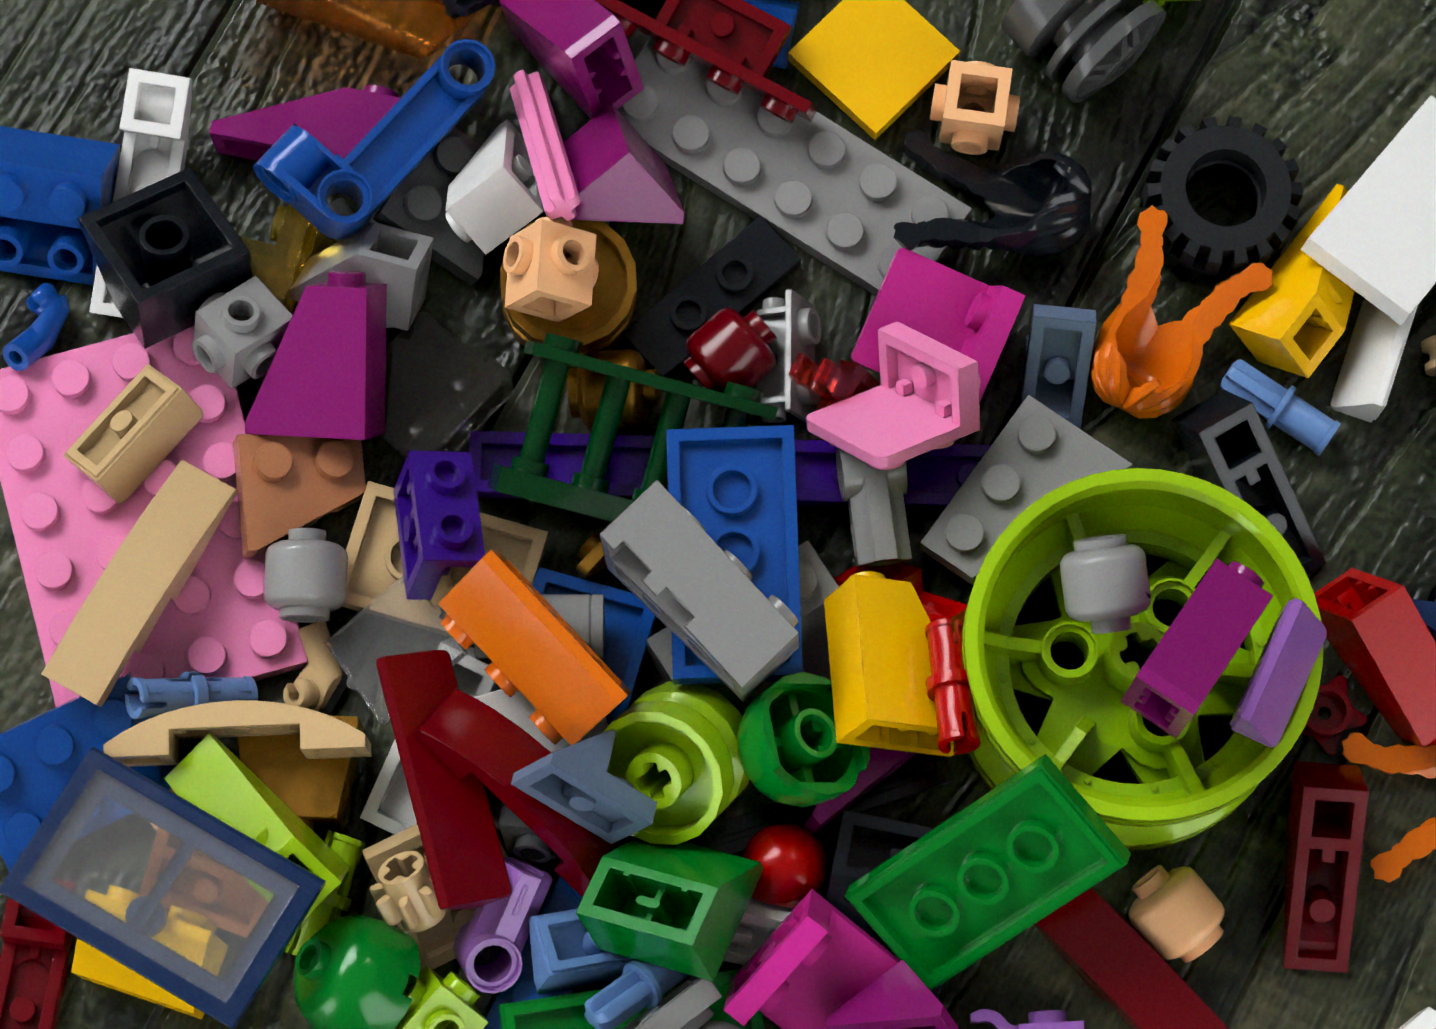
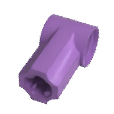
[453,856,553,994]

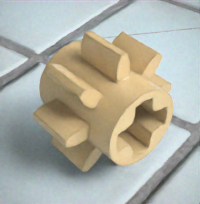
[369,851,447,932]

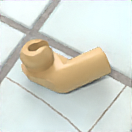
[283,622,342,712]

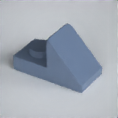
[1020,304,1096,429]
[511,729,657,844]

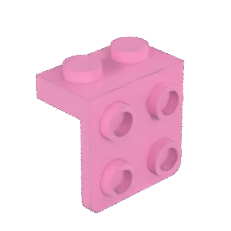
[806,321,981,470]

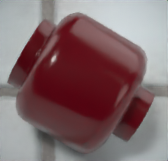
[683,308,777,393]

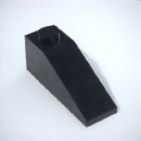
[1171,390,1327,575]

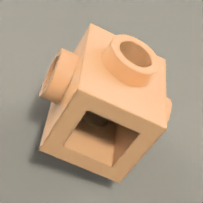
[930,60,1020,155]
[503,217,599,322]

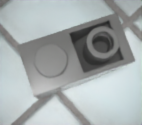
[289,222,434,331]

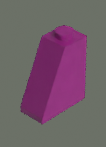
[499,0,644,119]
[245,271,387,440]
[1121,558,1273,739]

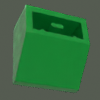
[576,838,764,982]

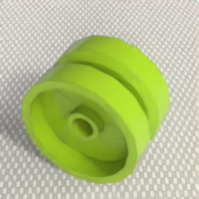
[603,681,749,845]

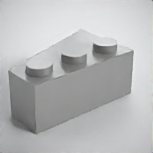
[600,480,799,702]

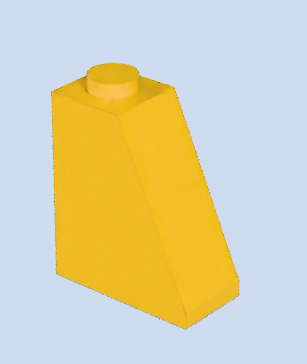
[824,571,982,757]

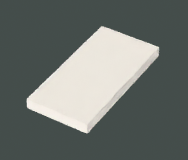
[1301,95,1436,325]

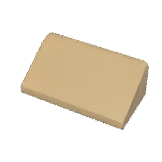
[63,364,203,504]

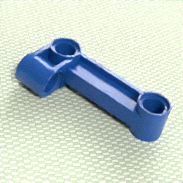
[253,39,496,240]

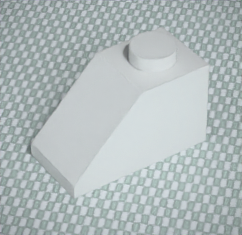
[445,119,544,255]

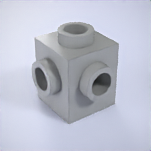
[192,276,293,389]

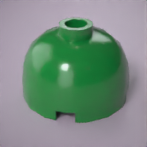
[737,672,870,808]
[294,915,421,1029]

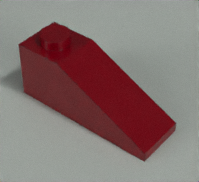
[1282,761,1369,973]

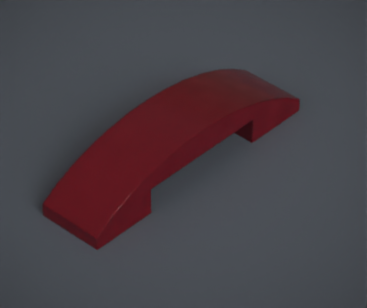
[414,689,627,898]
[0,879,78,1029]

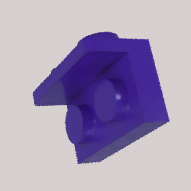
[393,450,485,600]

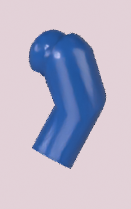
[3,283,70,371]

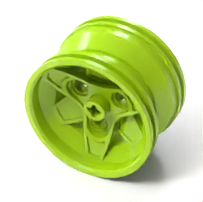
[962,468,1323,851]

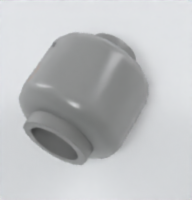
[264,528,348,623]
[1060,534,1151,634]

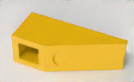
[1229,184,1355,378]

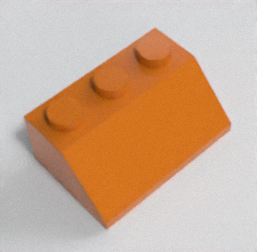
[438,549,631,745]

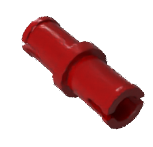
[925,618,981,755]

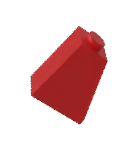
[1314,568,1436,747]

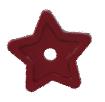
[1300,675,1367,755]

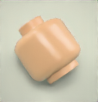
[1128,865,1225,963]

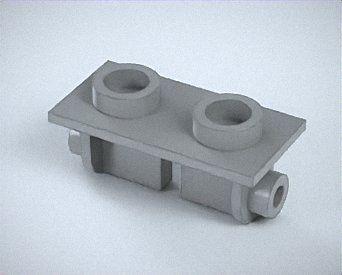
[756,289,822,424]

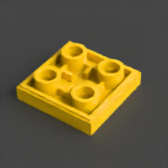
[788,0,960,140]

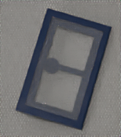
[0,747,326,1029]

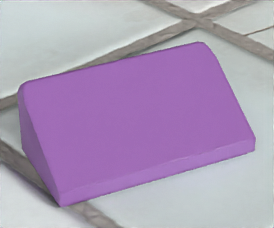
[1230,597,1327,748]

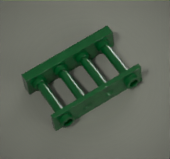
[487,332,778,522]

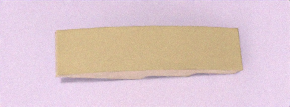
[41,460,238,707]

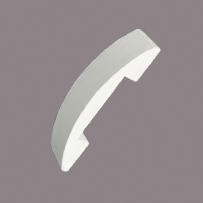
[89,68,192,318]

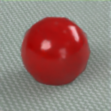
[741,823,828,909]

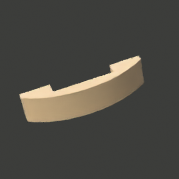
[103,700,372,767]

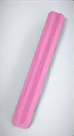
[510,69,581,221]

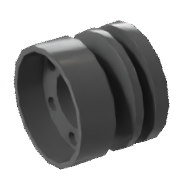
[1002,0,1167,103]

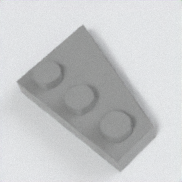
[920,395,1133,585]

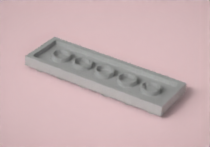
[617,38,972,296]

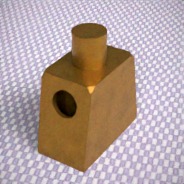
[238,716,364,830]

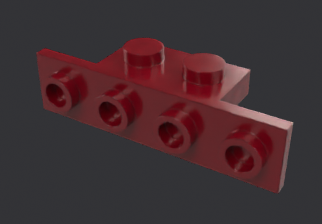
[595,0,817,123]

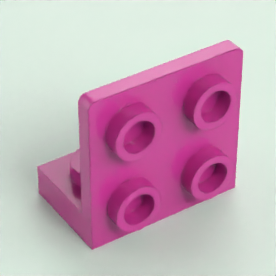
[851,248,1026,403]
[723,889,900,1029]

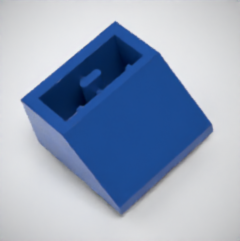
[0,126,120,285]

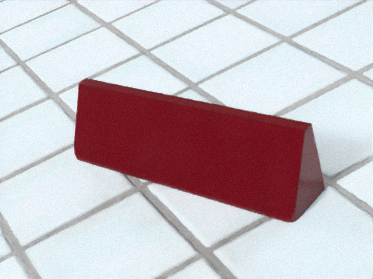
[376,650,512,909]

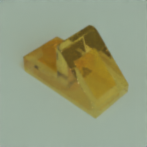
[239,204,318,315]

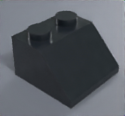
[79,167,253,349]

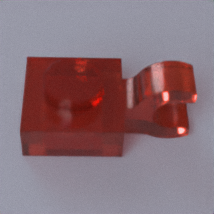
[788,353,880,411]

